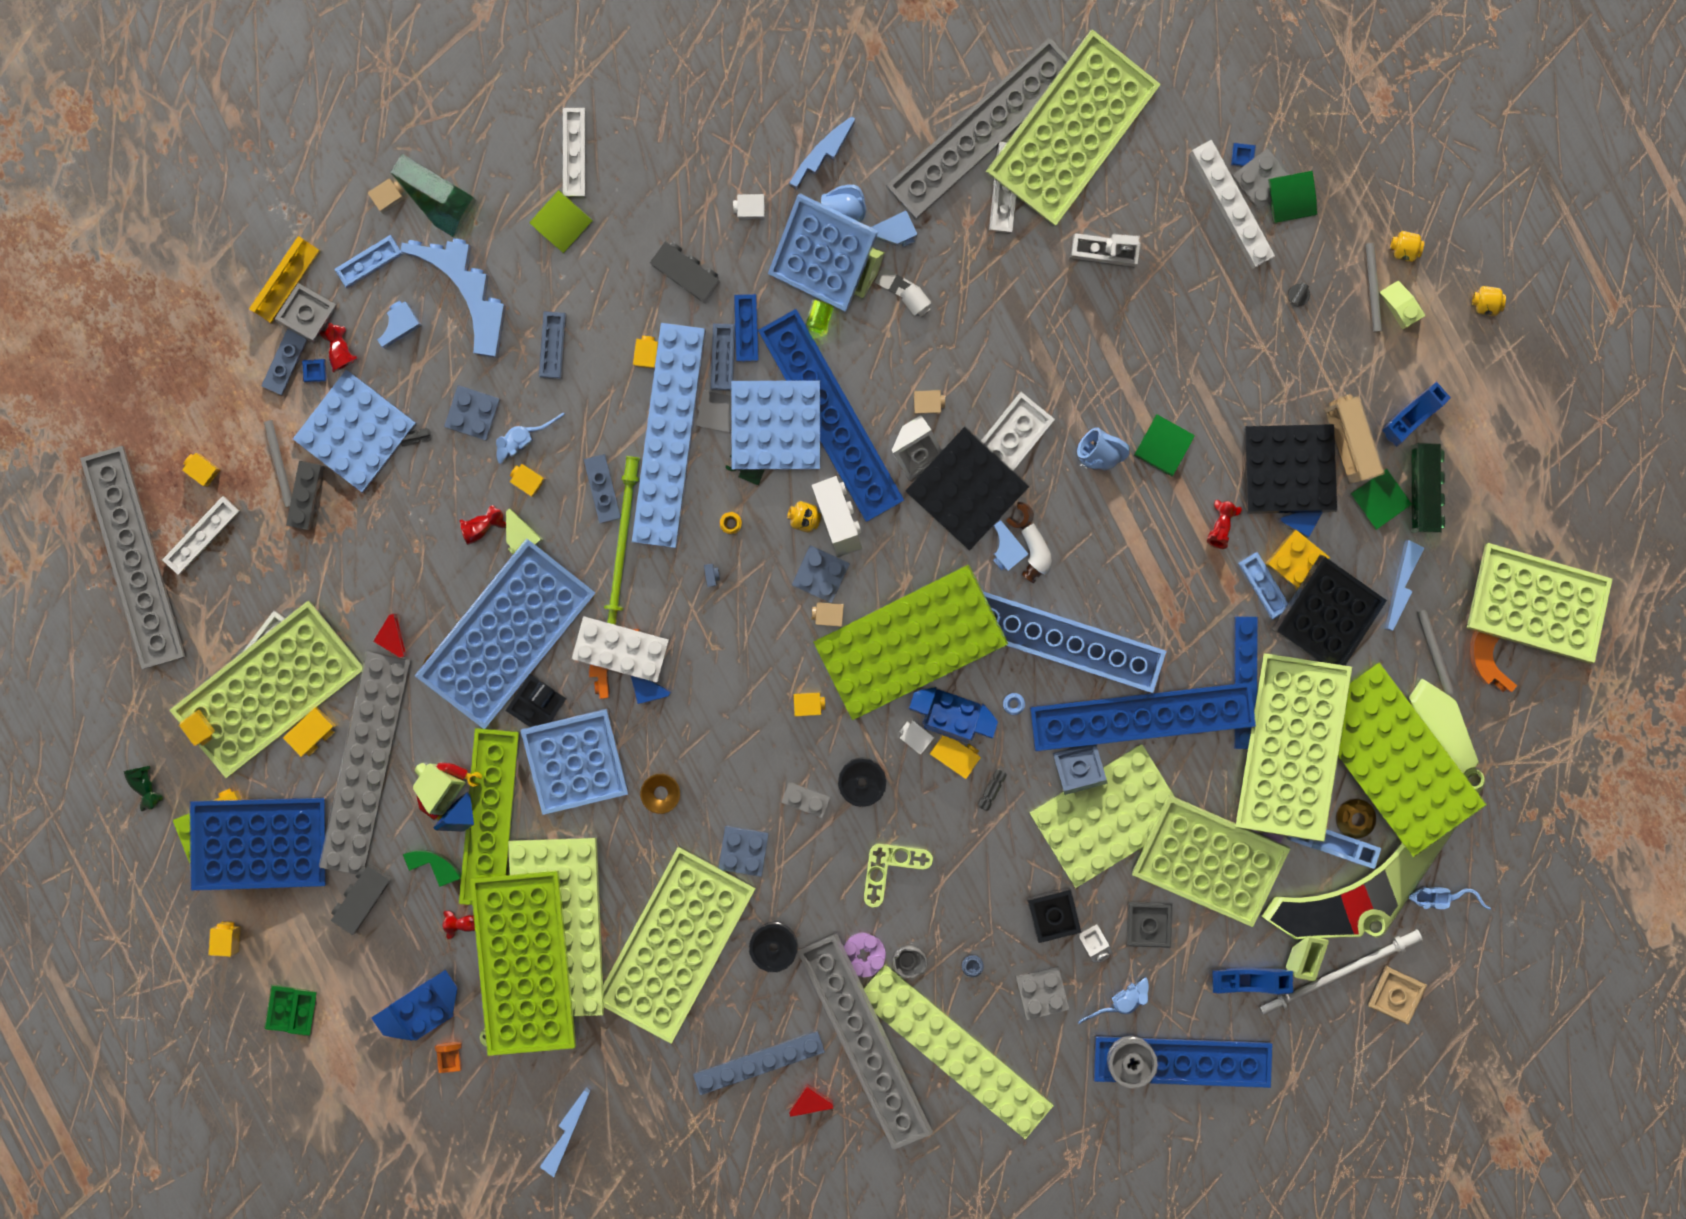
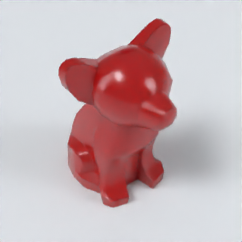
[320,323,357,373]
[1207,500,1242,549]
[459,505,506,545]
[442,910,475,939]

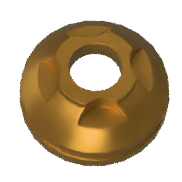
[640,774,680,814]
[1336,799,1376,839]

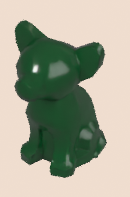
[123,766,163,812]

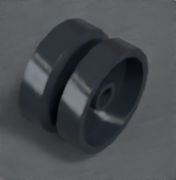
[838,757,887,807]
[749,921,798,972]

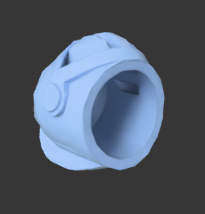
[821,185,867,222]
[1077,427,1130,471]

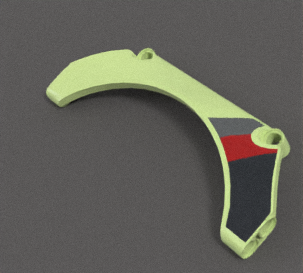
[1262,679,1485,939]

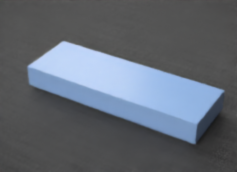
[334,235,403,288]
[1238,552,1289,620]

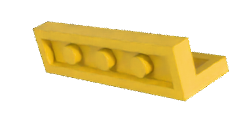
[249,236,321,324]

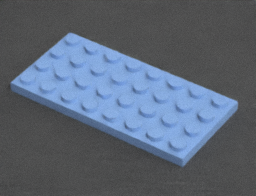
[415,538,595,729]

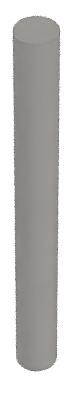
[1366,243,1382,332]
[264,420,292,507]
[1417,609,1454,695]

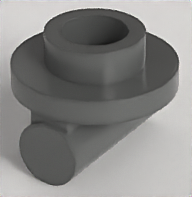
[1288,282,1310,306]

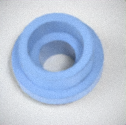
[1003,693,1025,715]

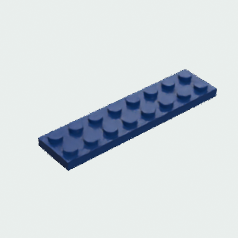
[1094,1036,1272,1088]

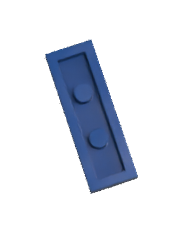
[734,294,759,362]

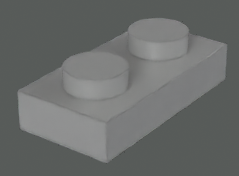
[781,782,830,818]

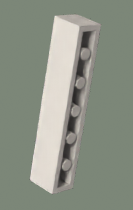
[1190,140,1275,269]

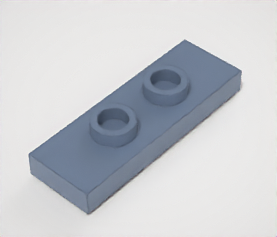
[539,311,566,379]
[710,323,735,391]
[261,329,308,395]
[583,454,621,523]

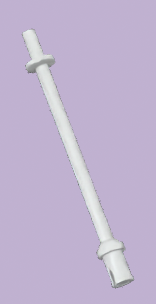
[1260,929,1423,1015]

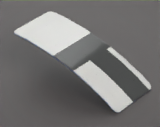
[875,268,918,298]

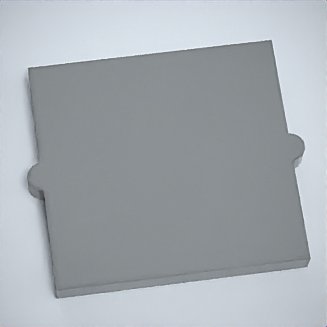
[696,390,732,433]

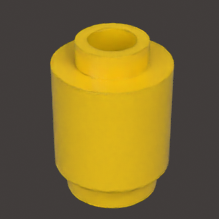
[720,512,742,535]

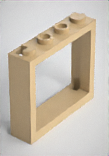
[1325,394,1384,484]

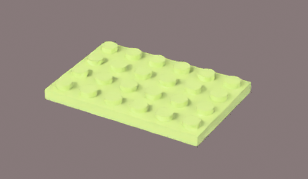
[1467,543,1612,664]
[1029,744,1174,888]
[1132,795,1290,927]

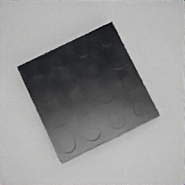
[1245,424,1337,514]
[905,426,1030,551]
[1273,554,1387,666]

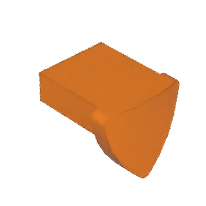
[434,1042,462,1073]

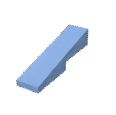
[1385,540,1424,631]
[540,1087,591,1177]

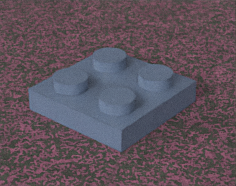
[444,385,500,441]
[792,545,850,603]
[1053,744,1107,795]
[718,826,769,877]

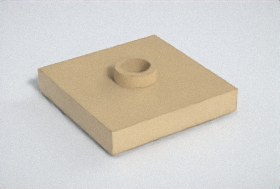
[1367,966,1427,1025]

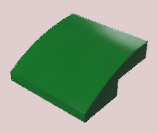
[1268,171,1318,223]
[1134,414,1195,476]
[264,985,317,1036]

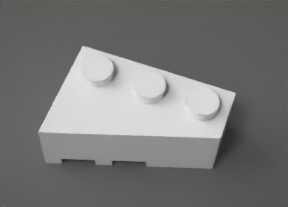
[812,476,863,557]

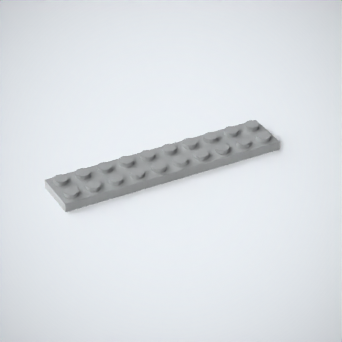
[886,37,1069,219]
[80,446,186,669]
[319,651,410,874]
[797,933,933,1150]

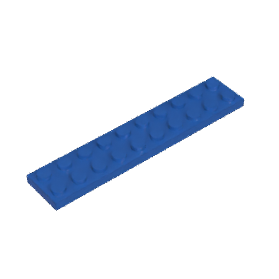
[758,309,904,522]
[1030,682,1256,751]

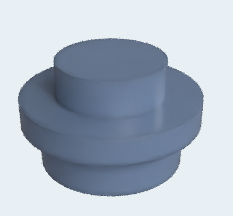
[962,955,984,977]

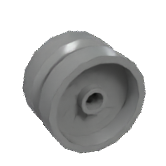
[1107,1036,1158,1088]

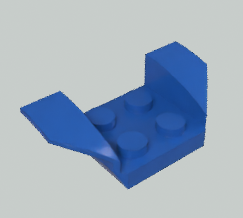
[909,687,998,743]
[371,970,458,1041]

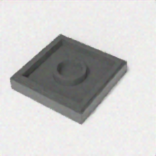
[1126,902,1173,948]

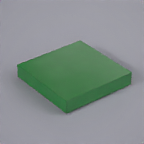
[1350,468,1412,530]

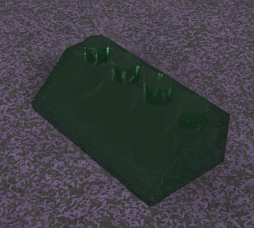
[1411,443,1445,533]

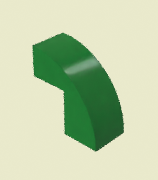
[402,850,461,887]

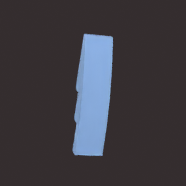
[789,116,855,190]

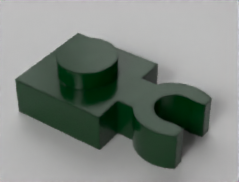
[725,454,765,486]

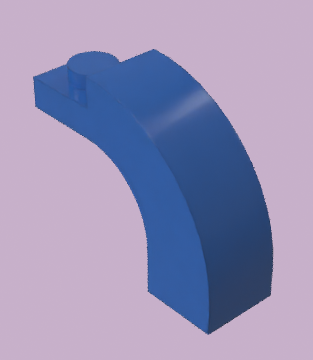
[1382,381,1451,447]
[1213,968,1293,994]

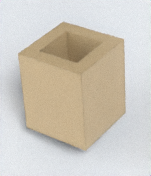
[368,178,404,214]
[914,390,945,415]
[811,602,844,626]

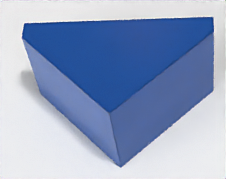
[1278,512,1323,538]
[631,675,671,704]
[433,792,474,832]

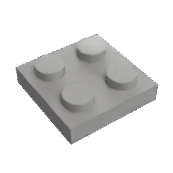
[1232,148,1288,210]
[275,283,336,343]
[1016,966,1070,1020]

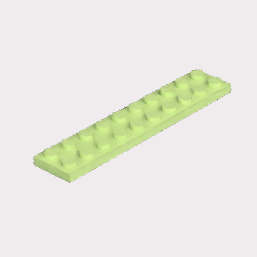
[864,964,1054,1139]

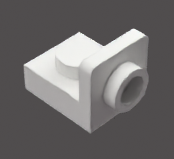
[1106,234,1139,259]
[1078,924,1113,963]

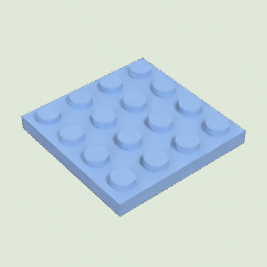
[768,194,879,311]
[293,370,417,493]
[731,381,820,470]
[521,709,628,815]

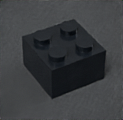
[1027,888,1082,943]

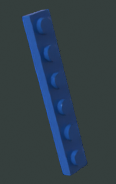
[1234,617,1258,749]

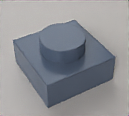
[704,564,720,587]

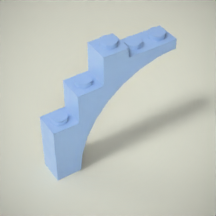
[401,238,506,358]

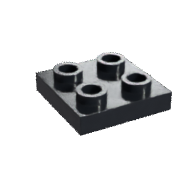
[505,674,567,727]

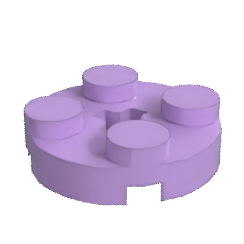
[844,933,886,977]

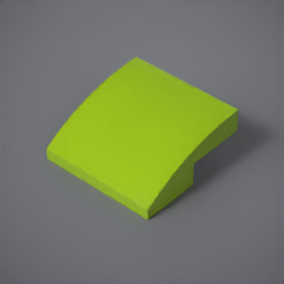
[529,190,593,253]

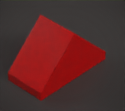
[373,614,407,658]
[789,1084,834,1117]

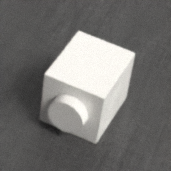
[733,194,765,219]
[899,720,934,755]

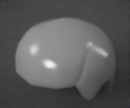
[893,945,928,979]

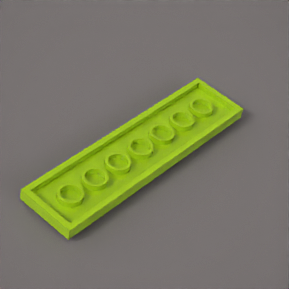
[459,728,520,905]

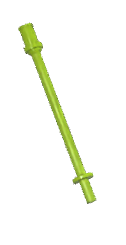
[604,456,640,625]

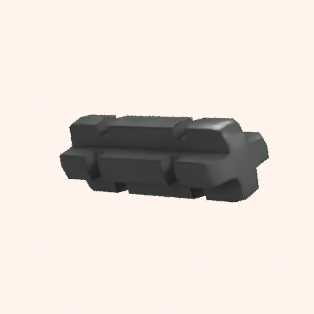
[398,428,431,447]
[978,769,1007,811]

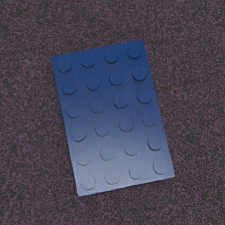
[189,798,325,891]

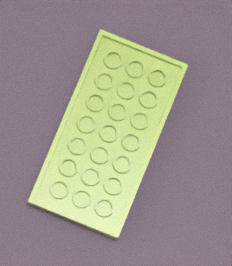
[986,30,1161,226]
[169,600,363,778]
[1235,653,1352,842]
[508,838,604,1016]
[603,846,756,1044]

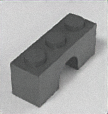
[286,461,325,531]

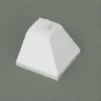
[892,415,942,481]

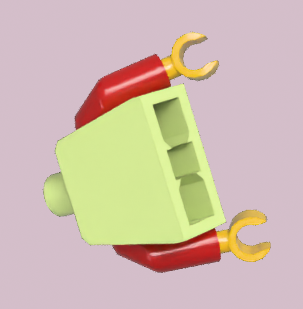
[413,762,482,821]

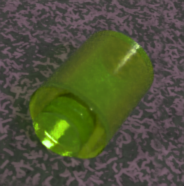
[806,300,834,334]

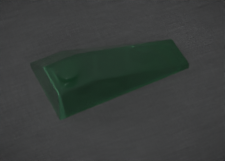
[391,154,477,238]

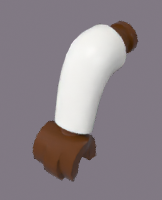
[1006,501,1052,583]

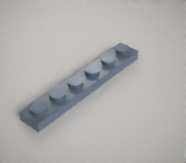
[693,1031,825,1095]

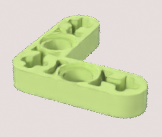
[864,843,933,908]

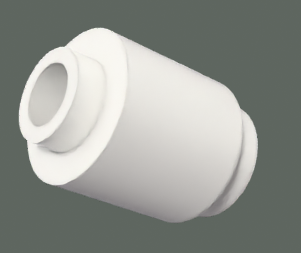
[900,283,931,317]

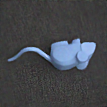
[496,413,565,464]
[1409,885,1491,910]
[1078,977,1149,1024]

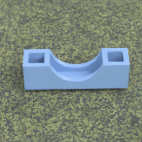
[1287,829,1381,869]

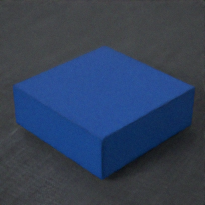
[1231,143,1256,167]
[302,359,327,383]

